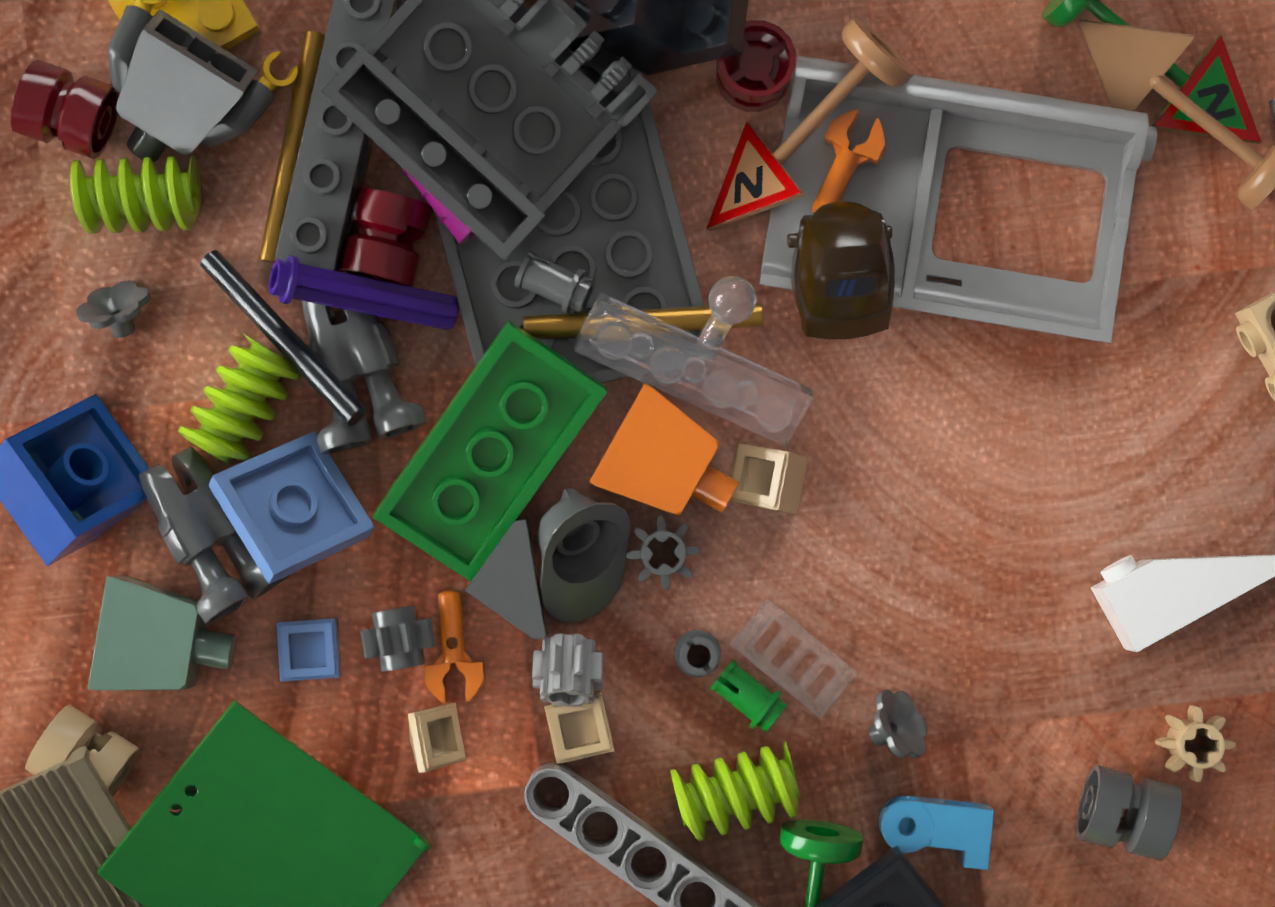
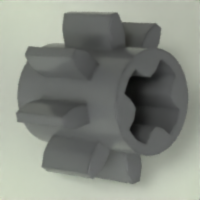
[626,516,700,590]
[360,605,436,672]

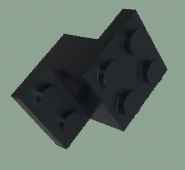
[564,0,748,76]

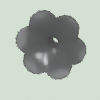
[76,280,151,338]
[869,689,927,758]

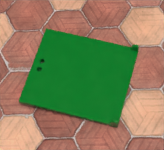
[98,700,431,907]

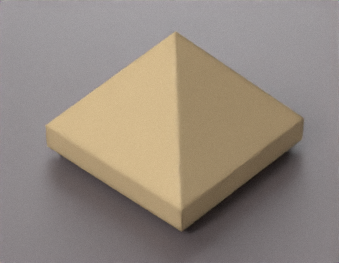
[408,702,466,773]

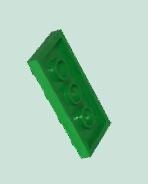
[373,320,608,582]

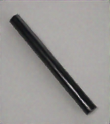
[200,250,367,426]

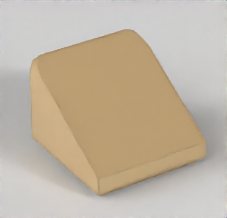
[729,443,808,514]

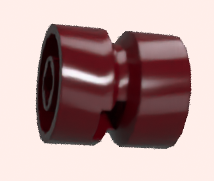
[716,20,796,112]
[11,59,120,159]
[338,188,433,287]

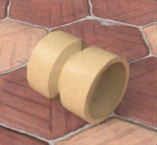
[25,704,140,797]

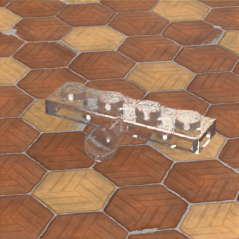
[574,276,814,446]

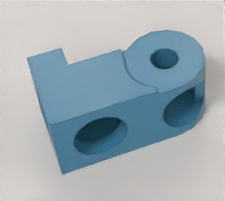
[878,795,994,870]

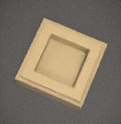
[544,692,615,764]

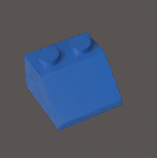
[0,394,150,567]

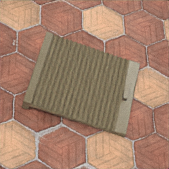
[0,746,144,907]

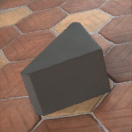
[465,519,548,640]

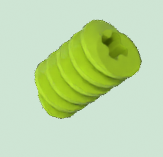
[70,155,201,234]
[178,333,302,465]
[670,741,800,841]

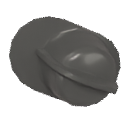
[537,488,631,622]

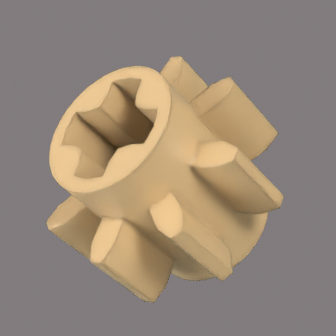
[1155,705,1236,782]

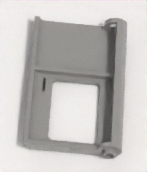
[759,55,1157,343]

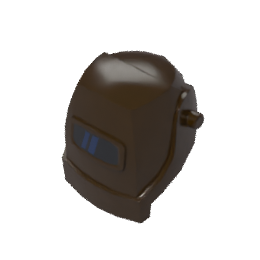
[787,201,895,340]

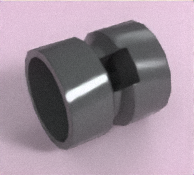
[1076,765,1182,861]

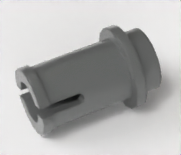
[514,251,595,314]
[674,630,721,677]

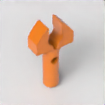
[811,109,886,214]
[424,590,485,704]

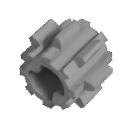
[532,633,603,707]

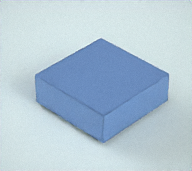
[276,618,342,682]

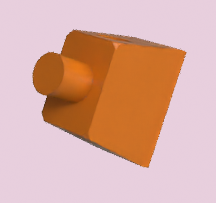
[589,383,739,516]

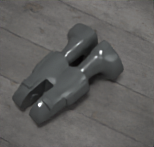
[302,301,427,454]
[139,446,293,624]

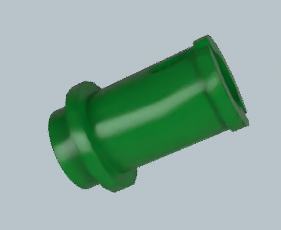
[710,660,787,733]

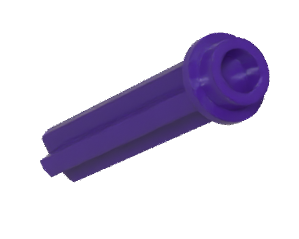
[269,255,459,330]

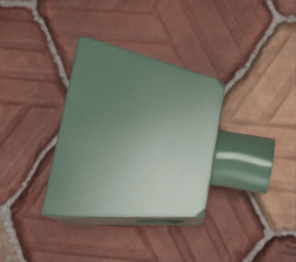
[87,575,237,691]

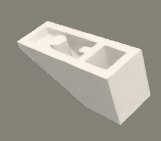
[1091,554,1275,652]

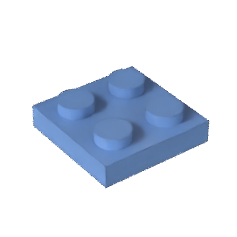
[208,431,375,584]

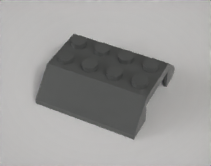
[321,0,658,261]

